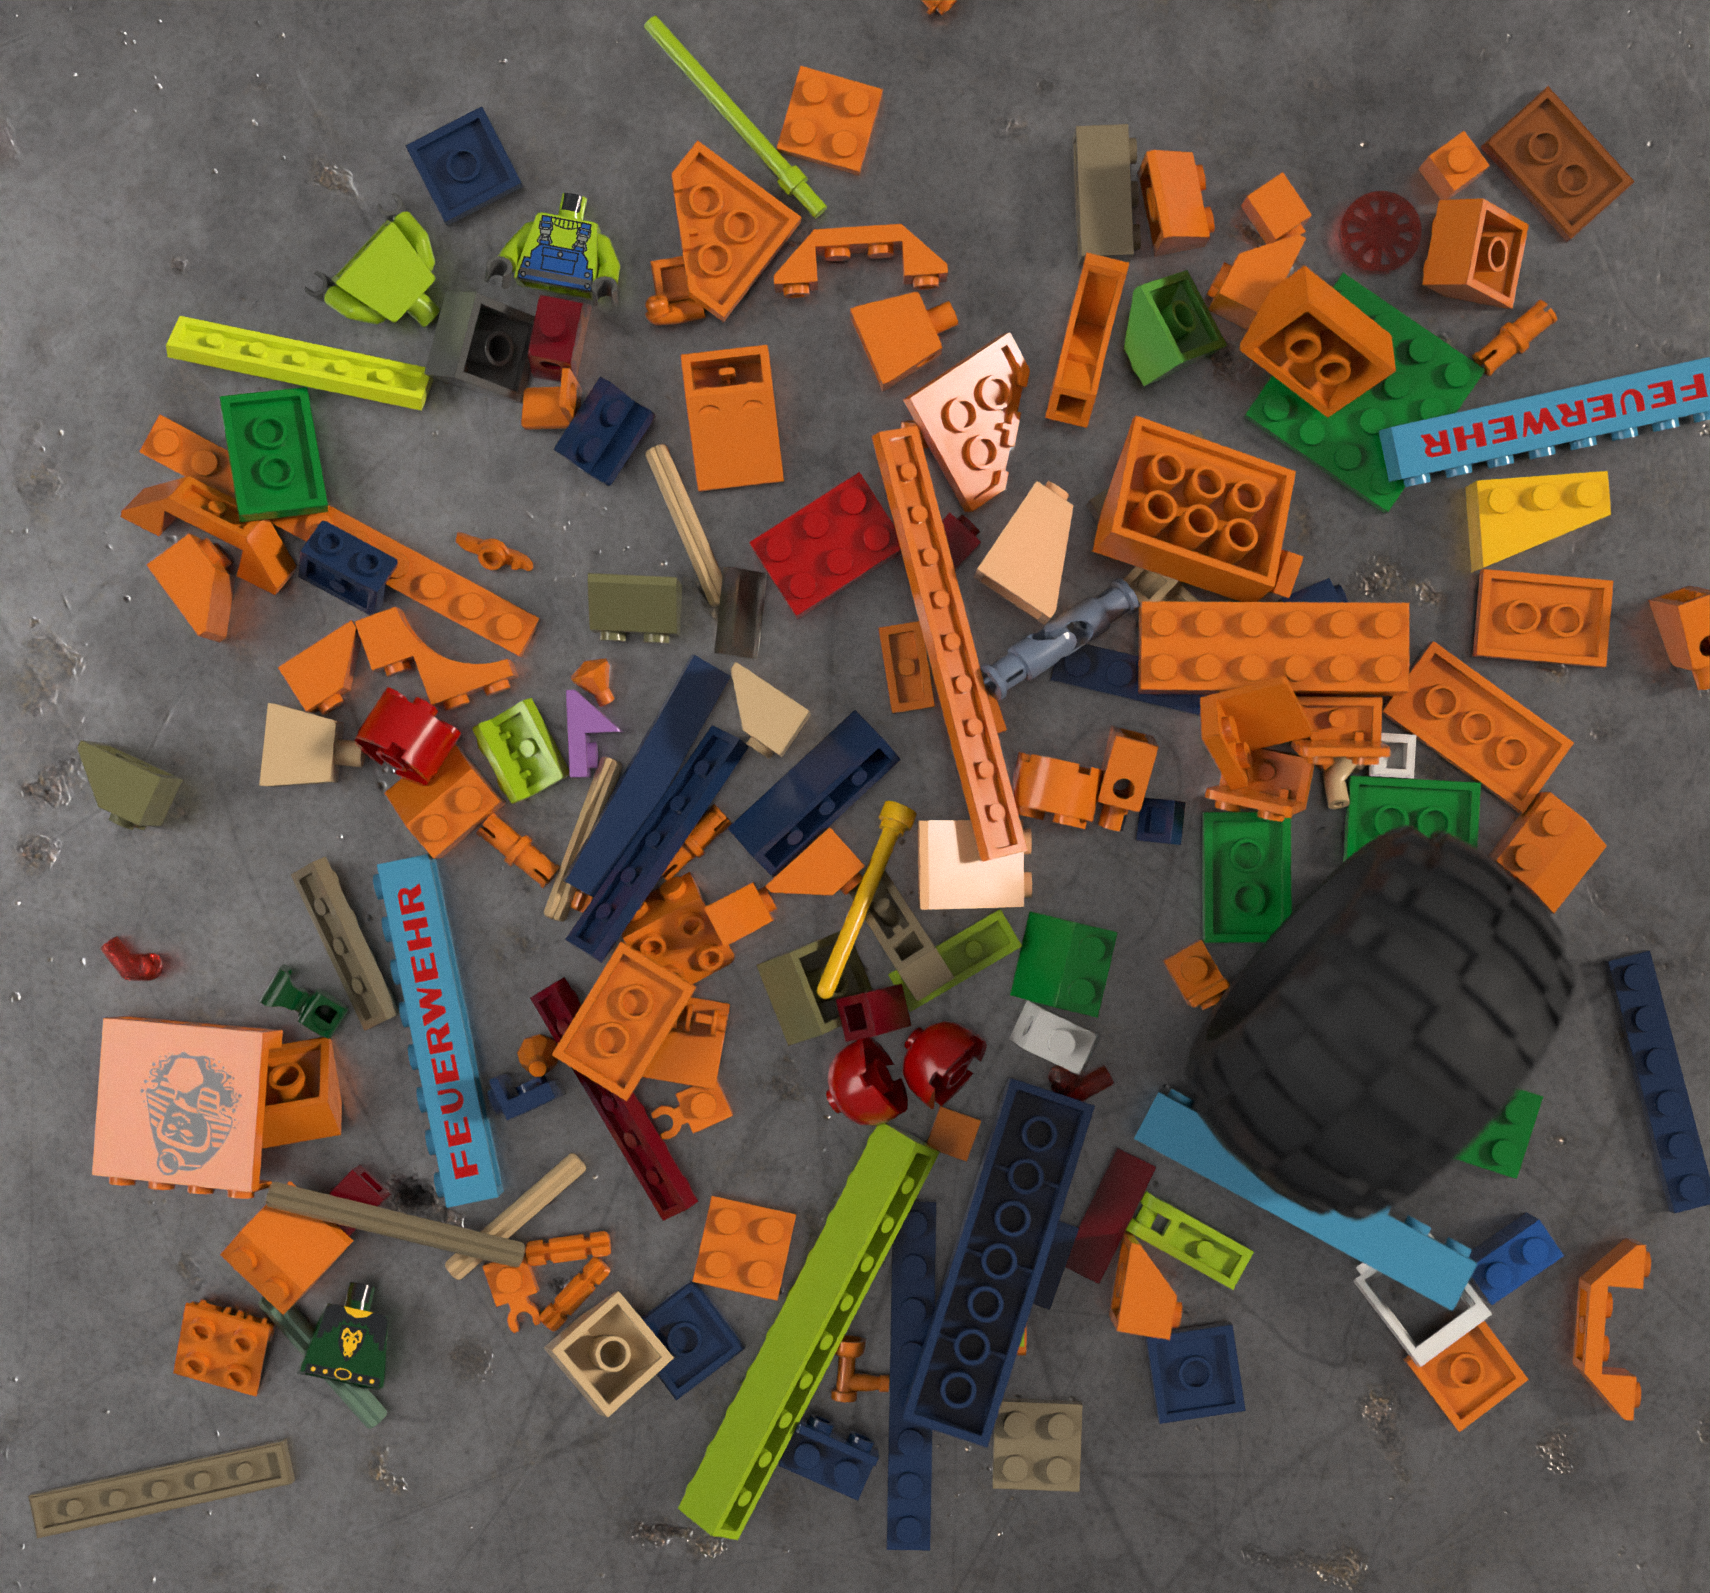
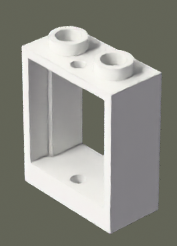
[1353,1233,1492,1368]

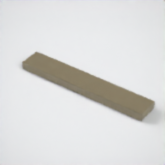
[28,1438,295,1538]

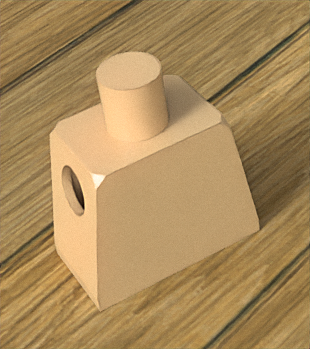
[259,703,366,787]

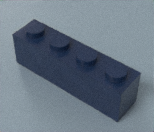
[728,710,901,878]

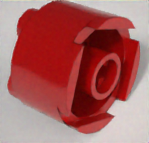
[354,687,461,786]

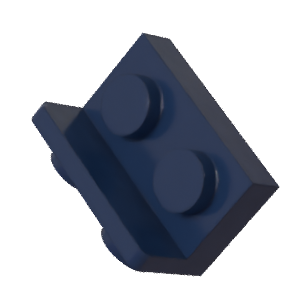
[553,376,655,486]
[298,521,398,615]
[487,1073,567,1120]
[778,1414,879,1501]

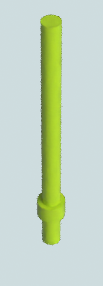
[644,15,827,219]

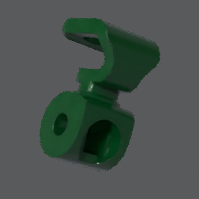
[259,965,349,1039]

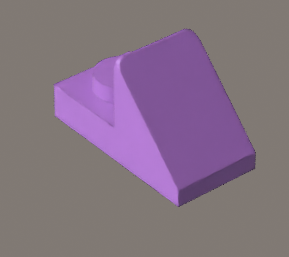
[566,690,624,778]

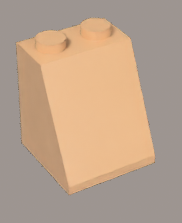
[974,481,1074,625]
[917,820,1032,910]

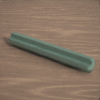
[258,1296,387,1429]

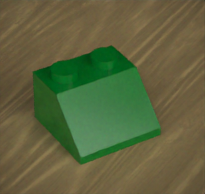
[1010,911,1118,1018]

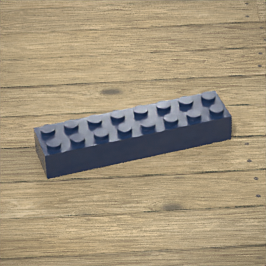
[901,1078,1095,1448]

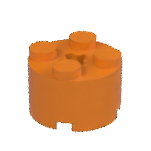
[1011,752,1104,829]

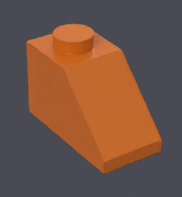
[278,620,362,715]
[765,827,865,895]
[704,882,777,947]

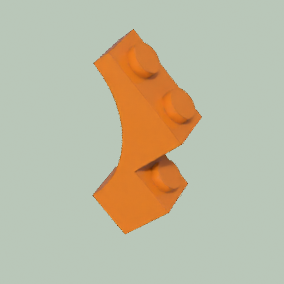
[1045,252,1129,428]
[355,606,519,711]

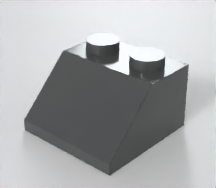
[424,291,535,403]

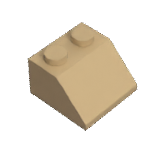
[731,662,811,759]
[544,1291,674,1418]

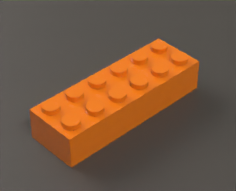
[1138,601,1409,696]

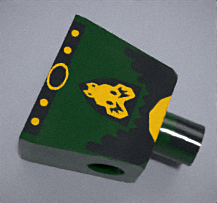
[297,1282,388,1390]

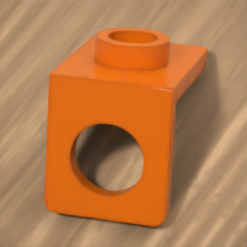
[521,368,582,430]

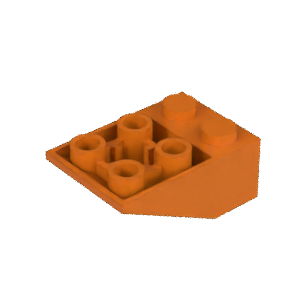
[681,344,784,492]

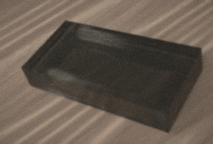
[714,567,767,659]

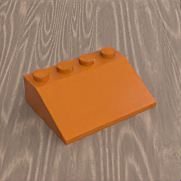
[1092,415,1296,602]

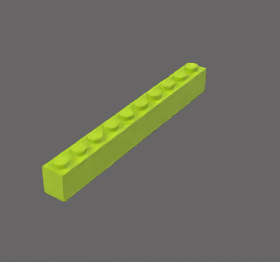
[677,1123,940,1540]

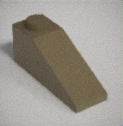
[849,871,954,1002]

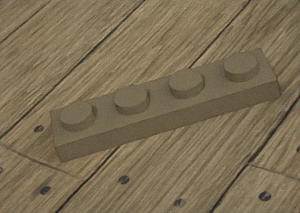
[291,857,400,1031]

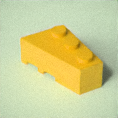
[1465,471,1611,573]

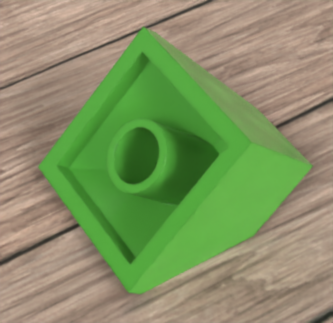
[1124,270,1227,386]

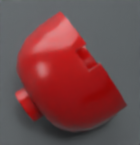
[903,1021,987,1109]
[826,1037,908,1126]

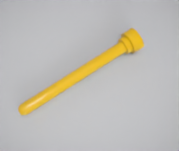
[817,801,917,999]

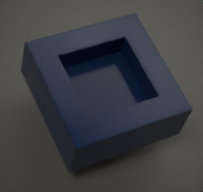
[1136,798,1186,845]

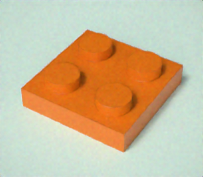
[777,65,883,176]
[692,1196,796,1301]
[1403,1321,1529,1432]

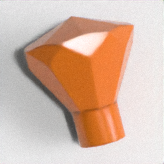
[571,658,615,707]
[517,1034,559,1077]

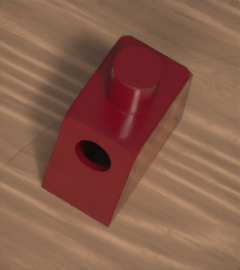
[528,295,592,383]

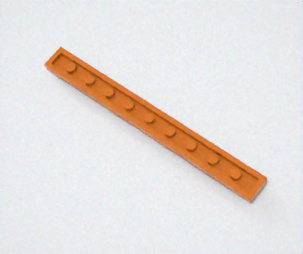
[139,414,542,657]
[872,426,1028,862]

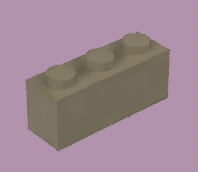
[1073,124,1141,265]

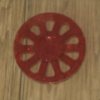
[1339,191,1422,274]

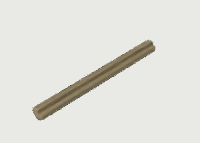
[265,1182,525,1268]

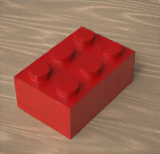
[749,472,902,620]

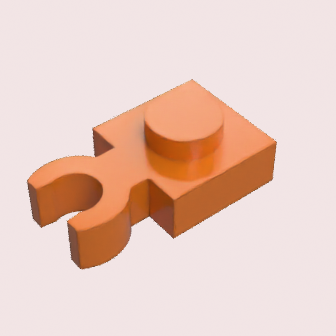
[651,1079,733,1139]
[482,1253,541,1333]

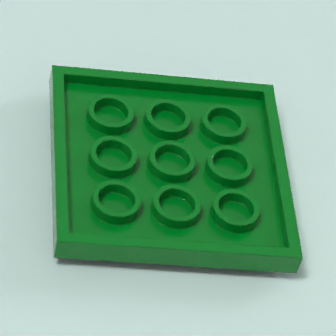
[1244,273,1485,514]

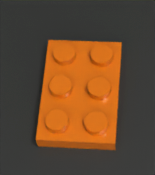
[1473,569,1614,668]
[552,941,697,1101]

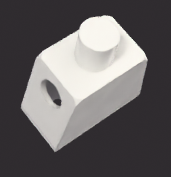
[1009,1000,1102,1075]

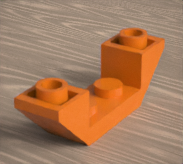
[774,224,948,298]
[120,476,297,595]
[1573,1238,1651,1421]

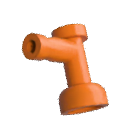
[831,1335,890,1402]

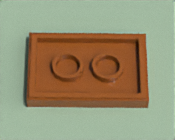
[1481,86,1635,242]

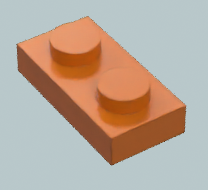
[878,621,935,714]

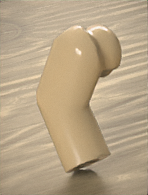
[1323,757,1365,809]

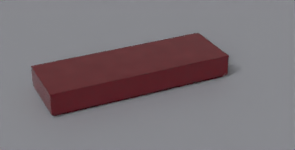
[1065,1147,1157,1284]

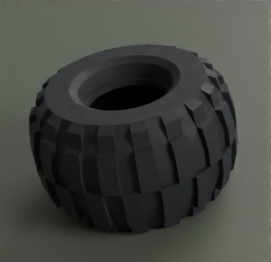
[1185,825,1576,1221]

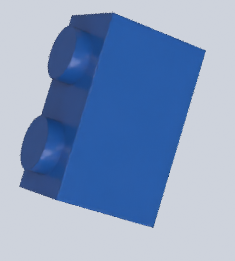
[1469,1212,1564,1305]

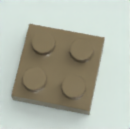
[992,1398,1083,1492]

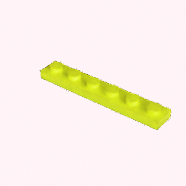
[166,316,433,411]

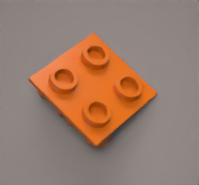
[642,997,730,1090]
[173,1299,276,1397]

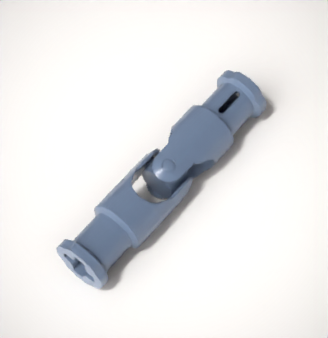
[980,578,1139,700]

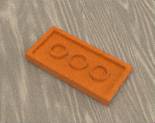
[1382,641,1574,813]

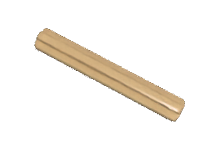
[645,444,731,607]
[544,757,622,922]
[445,1153,586,1280]

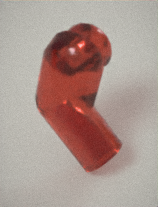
[100,936,163,982]
[1048,1065,1115,1101]

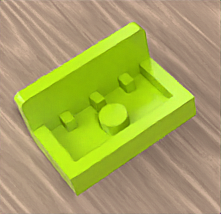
[472,698,570,804]

